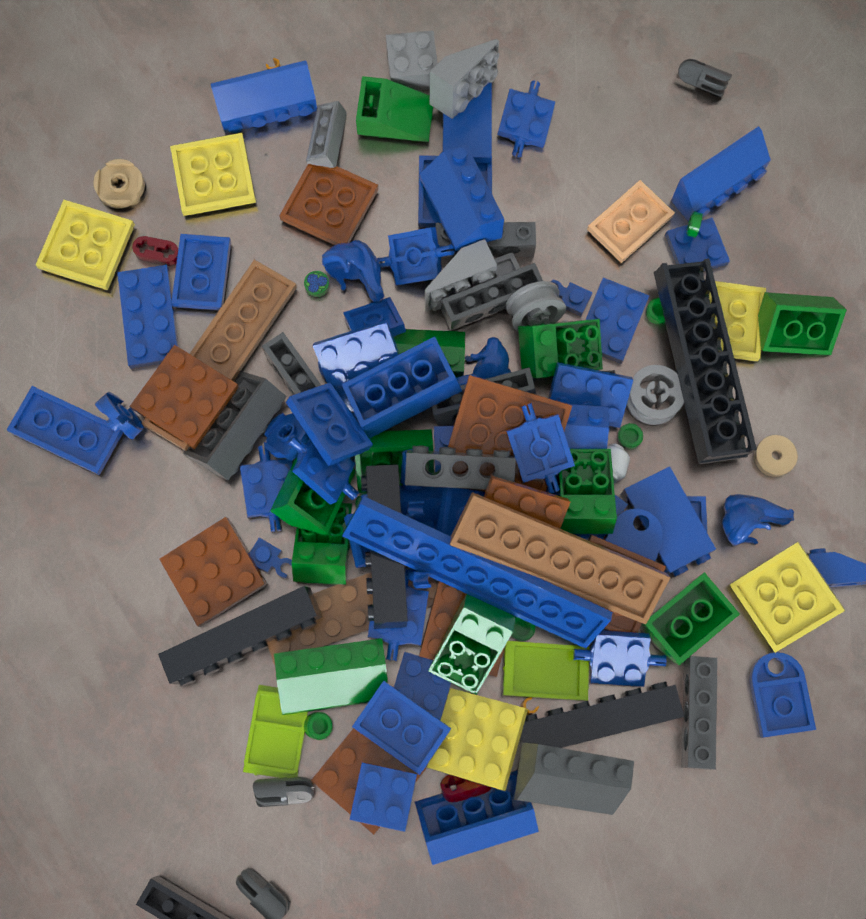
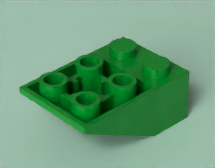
[356,76,433,142]
[518,319,603,378]
[558,449,617,534]
[291,503,352,585]
[428,594,515,695]

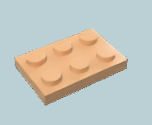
[587,180,675,263]

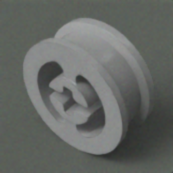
[506,281,566,331]
[626,365,684,425]

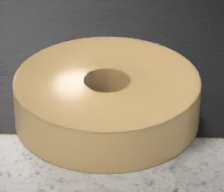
[754,435,798,477]

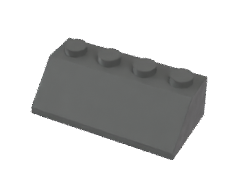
[183,371,287,480]
[514,743,634,815]

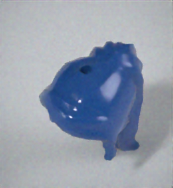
[322,240,385,302]
[456,337,511,386]
[722,494,794,546]

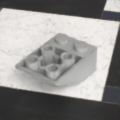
[430,39,499,119]
[425,239,497,311]

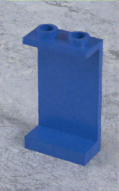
[620,466,716,577]

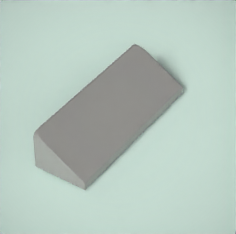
[306,101,347,168]

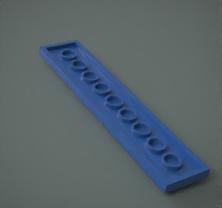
[342,496,613,649]

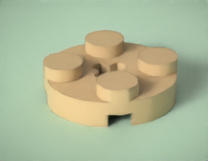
[93,159,145,208]

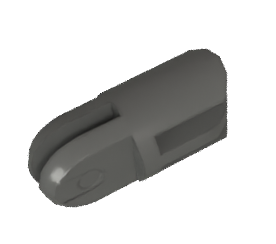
[678,59,732,97]
[253,777,314,807]
[236,869,290,919]

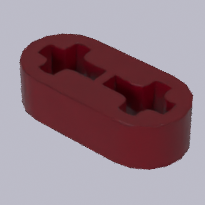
[132,236,178,266]
[440,774,492,803]

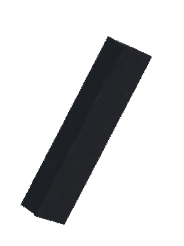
[653,258,757,464]

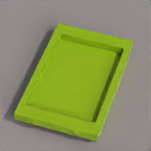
[503,641,589,701]
[243,685,309,778]

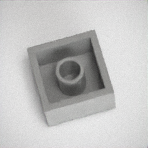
[386,30,438,90]

